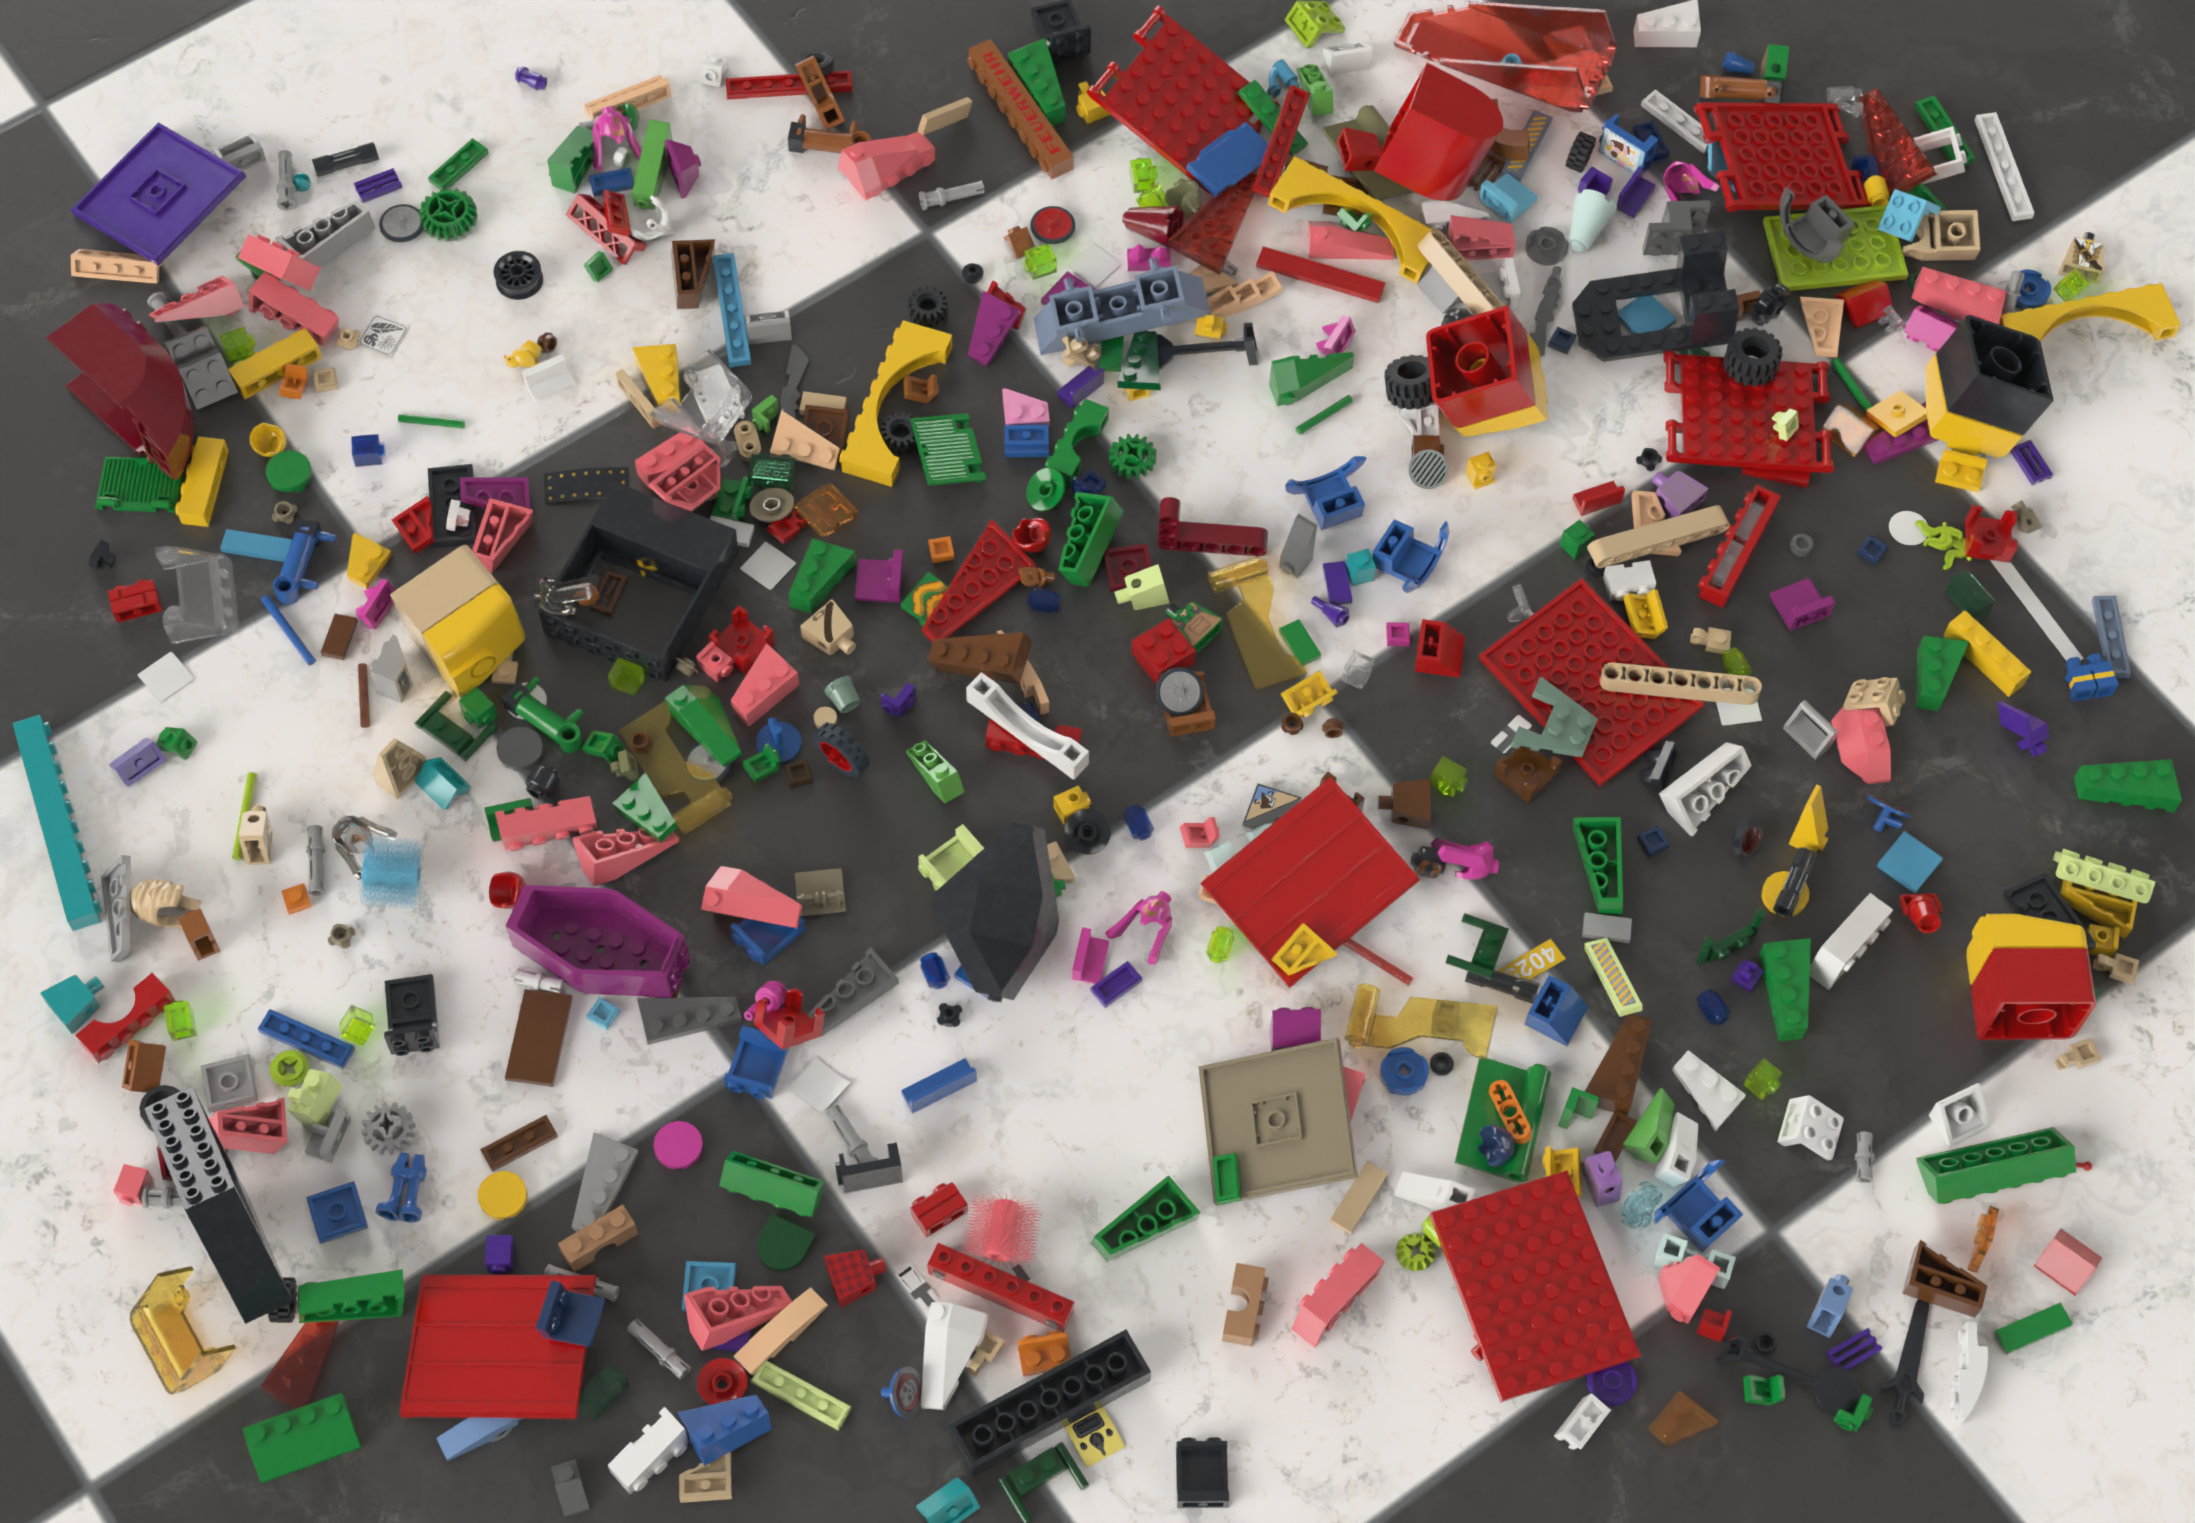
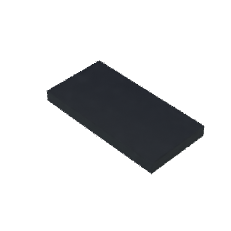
[428,464,477,548]

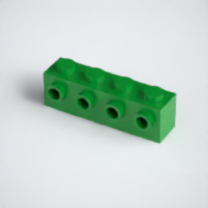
[719,1151,825,1217]

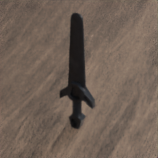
[1882,1299,1929,1429]

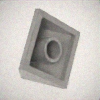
[745,310,792,345]

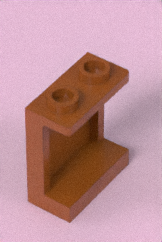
[1163,671,1216,737]

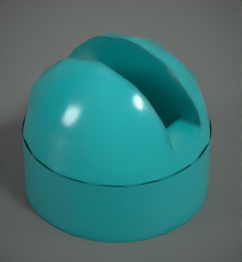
[293,172,311,192]

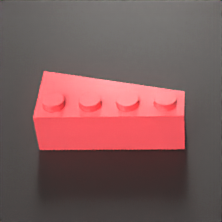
[852,132,935,201]
[1912,267,2006,324]
[249,272,339,346]
[495,796,598,851]
[1292,1243,1385,1348]

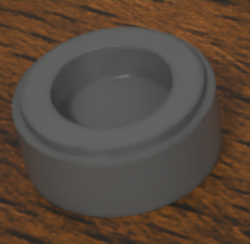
[1790,534,1814,557]

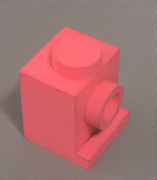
[696,641,734,683]

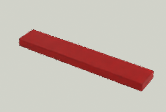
[726,70,853,100]
[1251,85,1310,198]
[1256,246,1386,303]

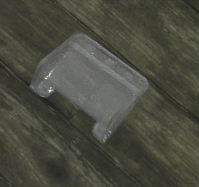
[650,349,752,444]
[155,546,239,643]

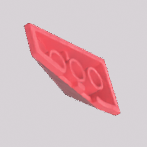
[838,136,918,196]
[573,828,679,886]
[684,1286,792,1351]

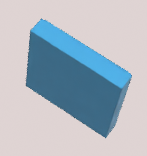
[1618,295,1676,334]
[1876,831,1943,894]
[682,1261,736,1312]

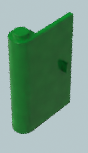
[1454,1056,1551,1182]

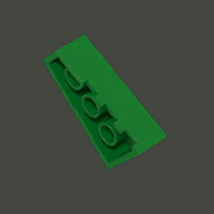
[1008,38,1065,126]
[1059,492,1124,587]
[2073,759,2182,813]
[1573,817,1623,914]
[1759,938,1811,1042]
[298,1269,405,1323]

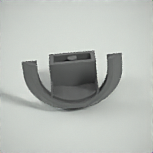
[1779,187,1855,263]

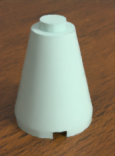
[1568,189,1617,252]

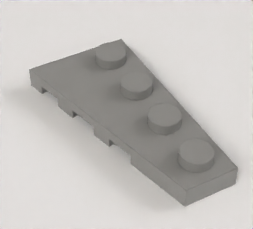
[101,855,132,962]
[572,1132,639,1232]

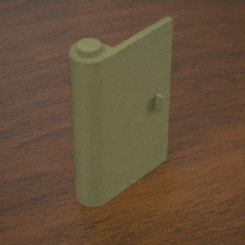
[1321,105,1414,201]

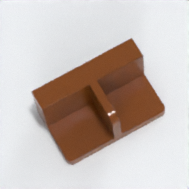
[121,1039,166,1093]

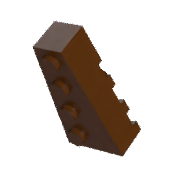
[928,632,1032,684]

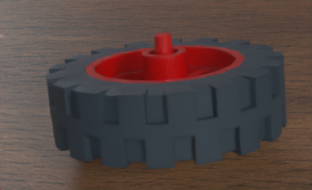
[812,722,871,779]

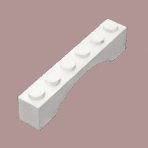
[966,672,1089,780]

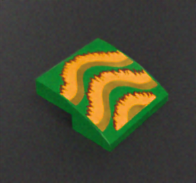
[901,572,949,626]

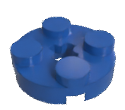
[2006,269,2051,309]
[1380,1047,1429,1096]

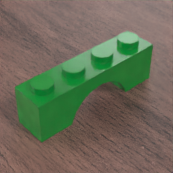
[1045,399,1109,487]

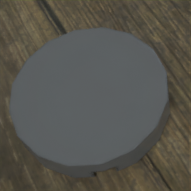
[1525,226,1568,266]
[496,727,544,771]

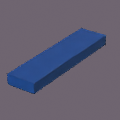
[258,1009,355,1069]

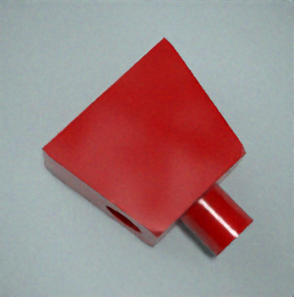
[1337,127,1383,172]

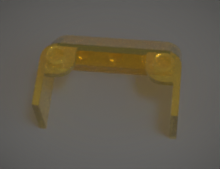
[130,1266,236,1395]

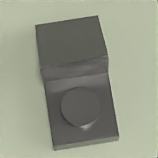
[551,1459,590,1517]

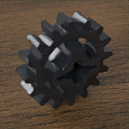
[1750,283,1791,326]

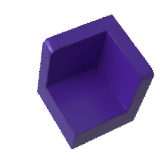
[1578,166,1613,197]

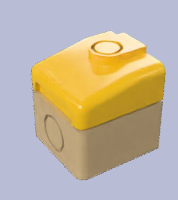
[390,545,525,698]

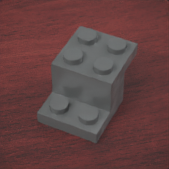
[1642,200,1711,256]
[165,325,238,410]

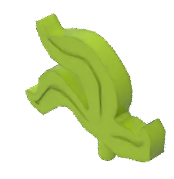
[1915,520,1962,550]
[1943,537,1972,570]

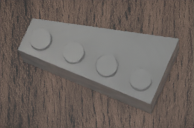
[275,200,375,267]

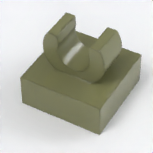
[610,750,639,781]

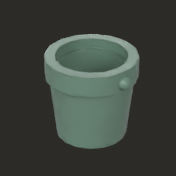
[824,676,861,713]

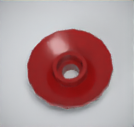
[697,1358,747,1405]

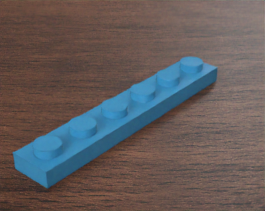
[713,253,751,367]

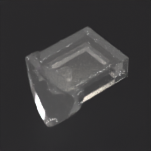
[1507,584,1533,622]

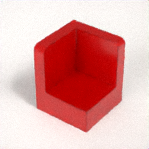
[1696,1308,1732,1342]

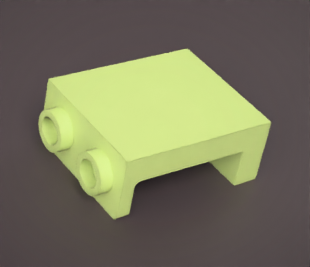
[918,824,984,891]

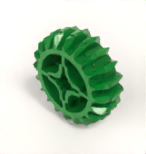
[419,187,478,242]

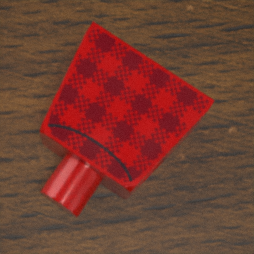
[825,1250,887,1307]

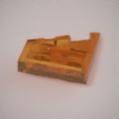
[1967,1206,1999,1273]
[1648,1390,1718,1446]

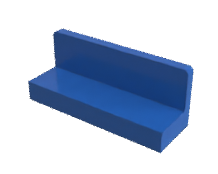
[901,1058,977,1114]

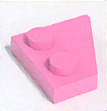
[1002,388,1050,426]

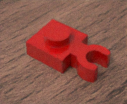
[768,509,808,545]

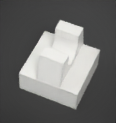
[446,499,470,531]

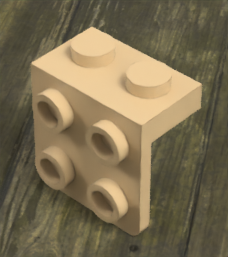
[1844,677,1905,726]

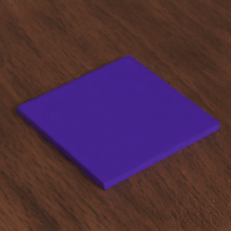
[71,122,247,266]

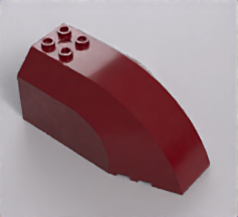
[47,303,194,481]

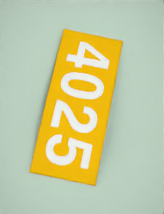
[1498,939,1566,980]

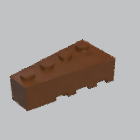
[1584,1014,1652,1115]

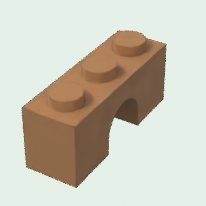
[558,1204,638,1273]
[1222,1263,1269,1347]

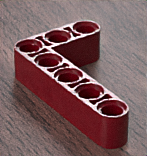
[1158,497,1268,557]

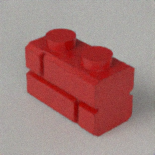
[108,579,163,623]
[910,1182,968,1237]

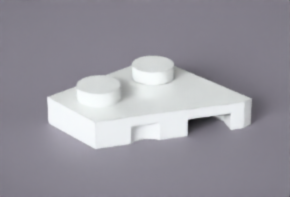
[1396,402,1440,436]

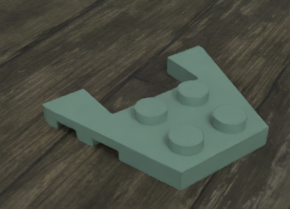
[1511,677,1598,757]

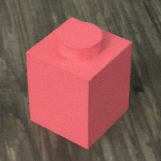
[113,1164,153,1206]

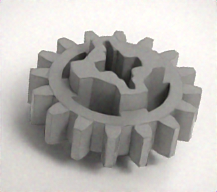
[361,1102,416,1155]

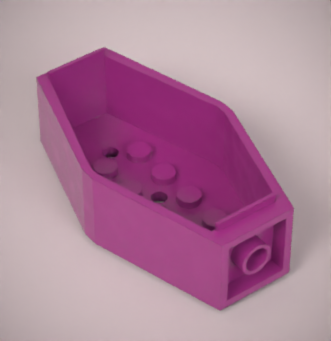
[505,885,691,998]

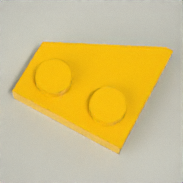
[347,533,392,589]
[1271,923,1338,975]

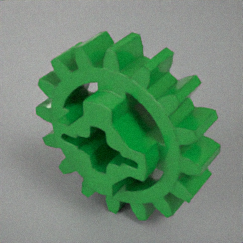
[1109,434,1157,479]

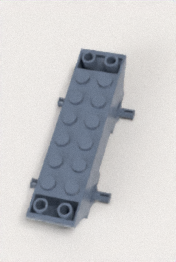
[1033,257,1211,355]

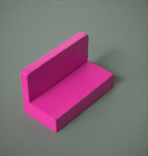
[1072,927,1109,984]

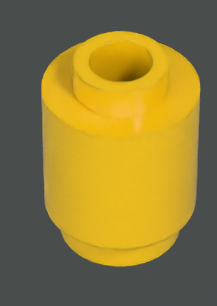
[1864,175,1890,206]

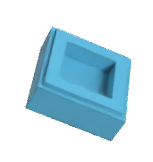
[586,997,620,1030]

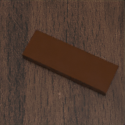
[480,1115,558,1172]

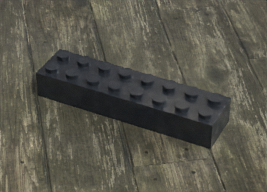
[948,1329,1151,1477]

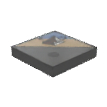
[1243,783,1302,829]

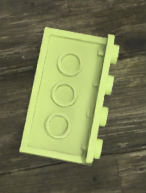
[2053,849,2155,903]

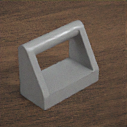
[213,133,266,171]
[1783,700,1838,760]

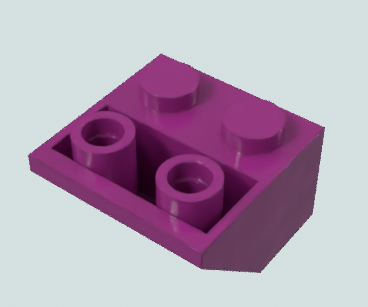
[1269,1007,1321,1051]

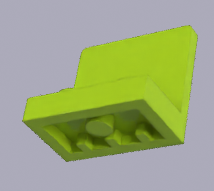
[1284,1,1346,48]

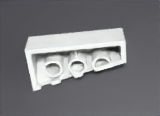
[1659,742,1752,836]

